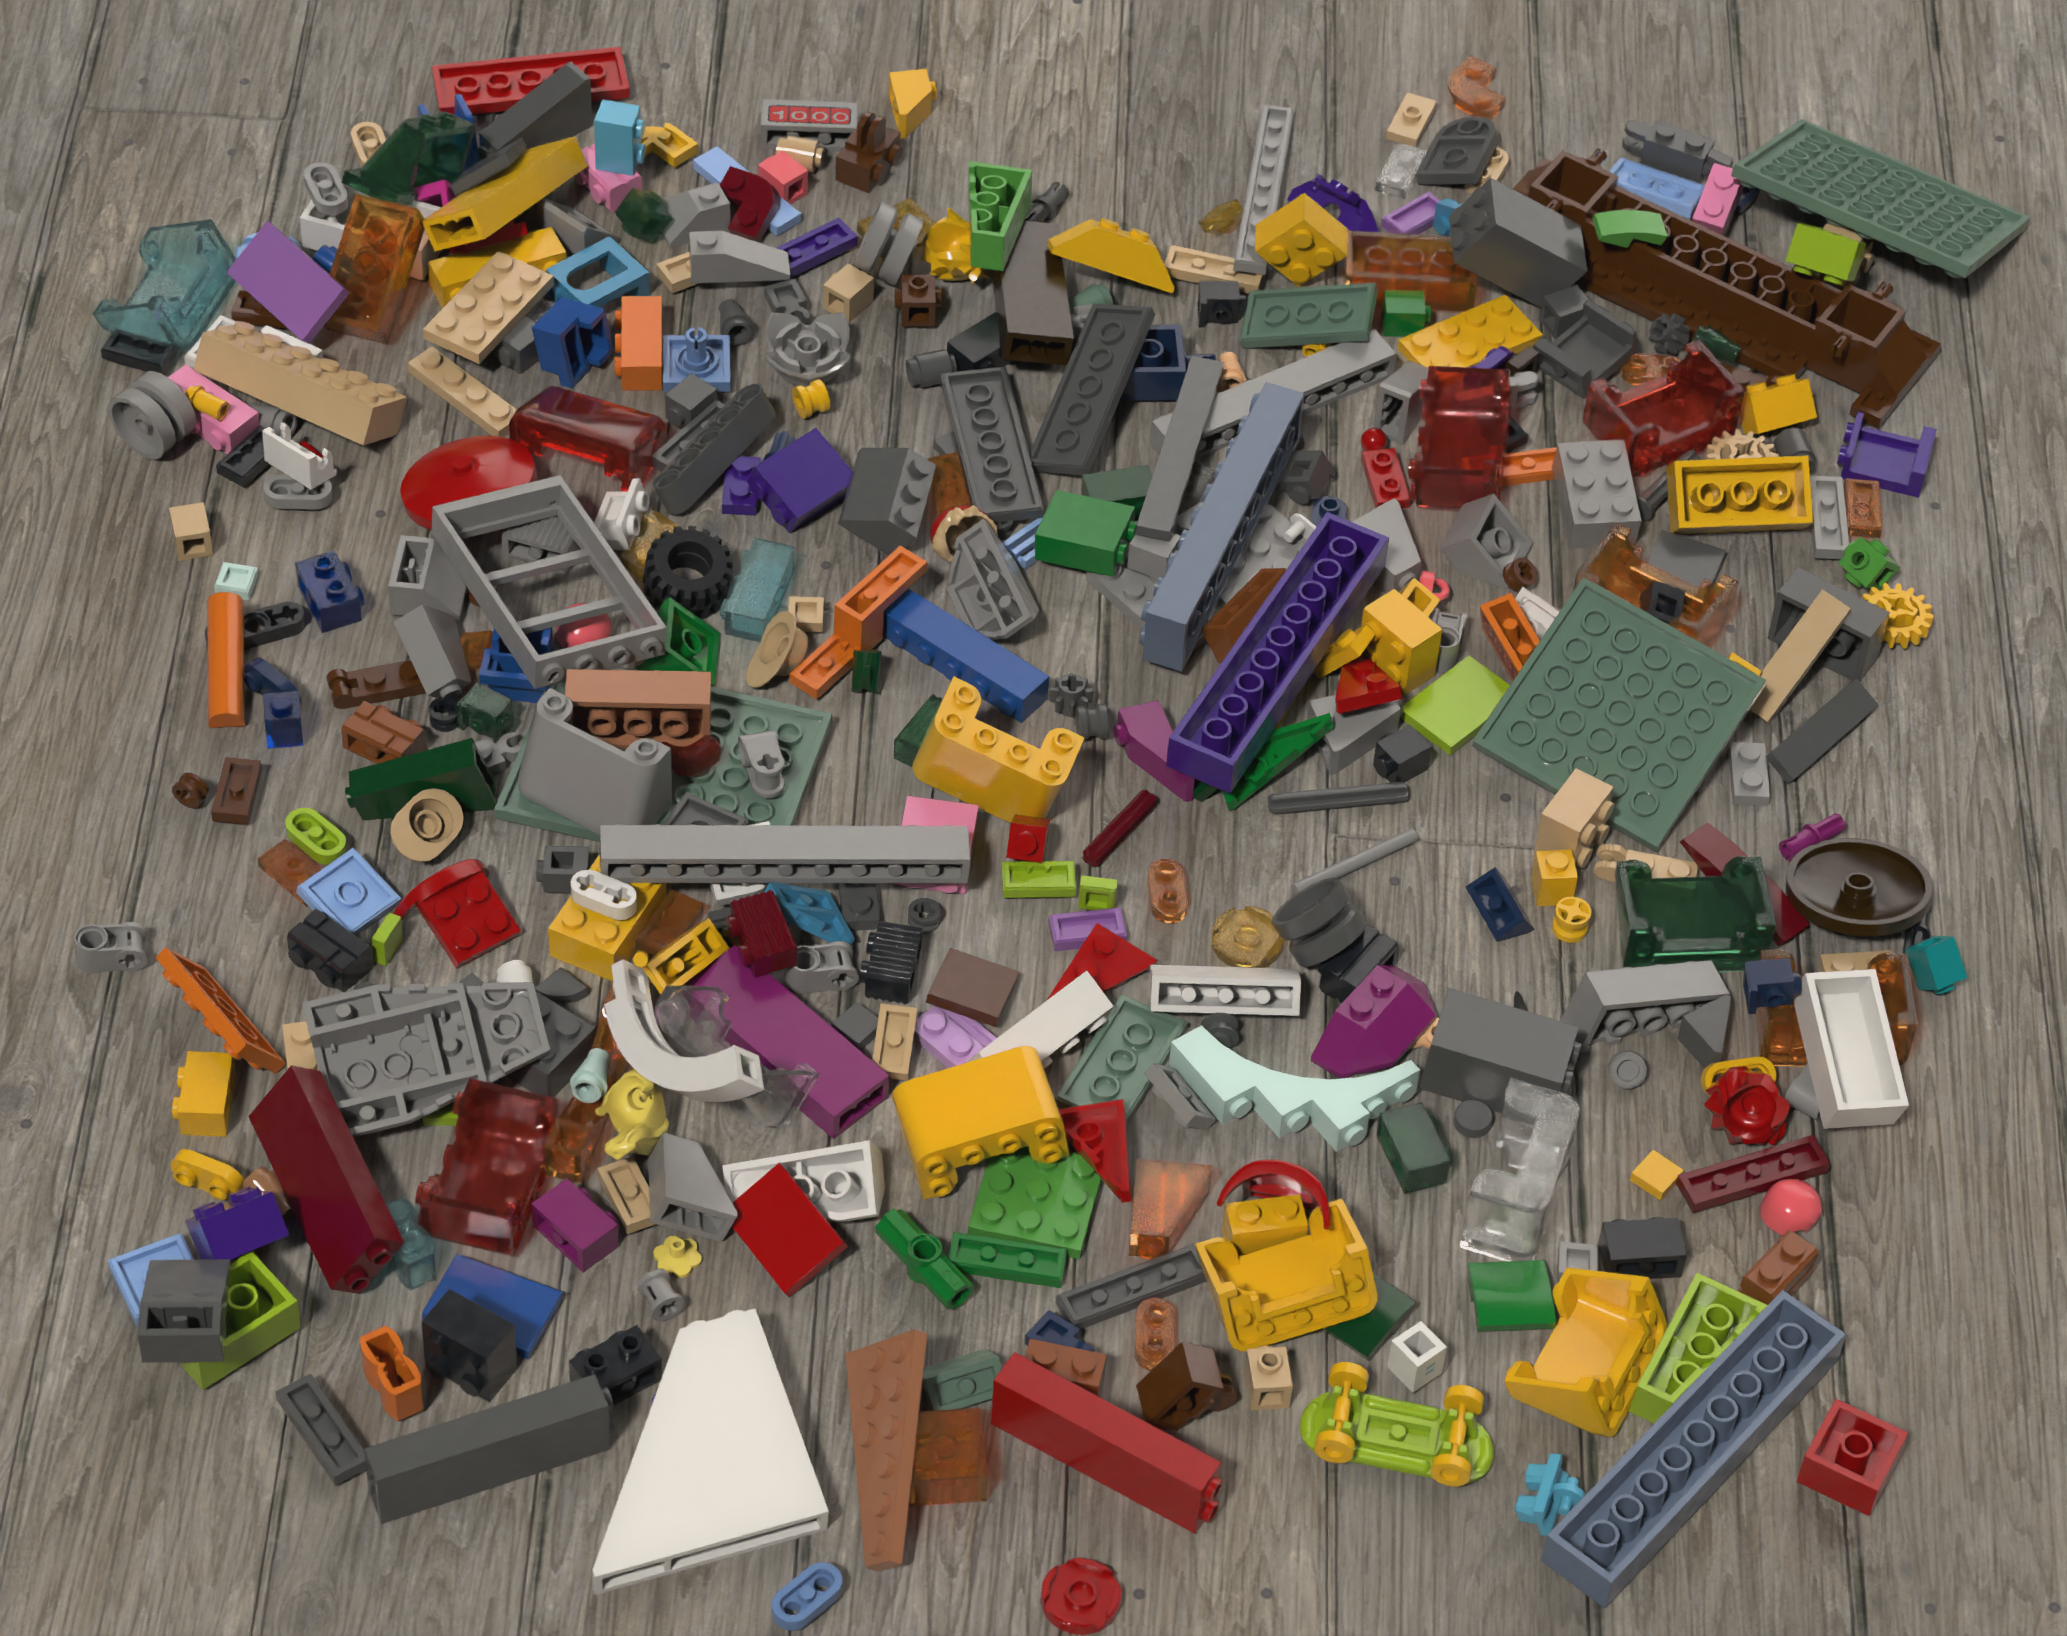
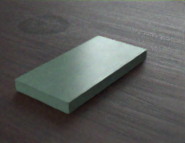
[1239,283,1378,349]
[1054,994,1188,1125]

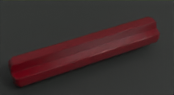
[1082,790,1157,867]

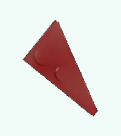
[1335,653,1402,714]
[1045,923,1157,1002]
[1058,1099,1132,1203]

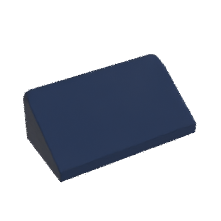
[1465,867,1535,942]

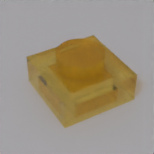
[1198,199,1243,233]

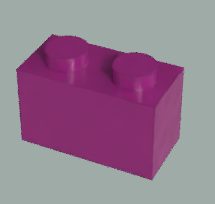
[531,1178,619,1273]

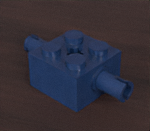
[1119,324,1216,401]

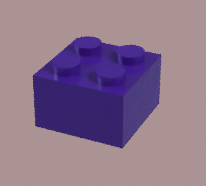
[185,1187,289,1260]

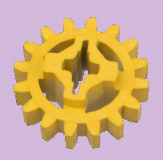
[1862,583,1934,649]

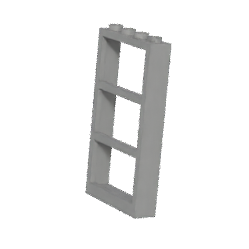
[432,475,667,689]

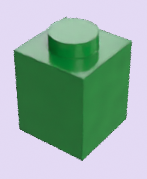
[1381,290,1431,337]

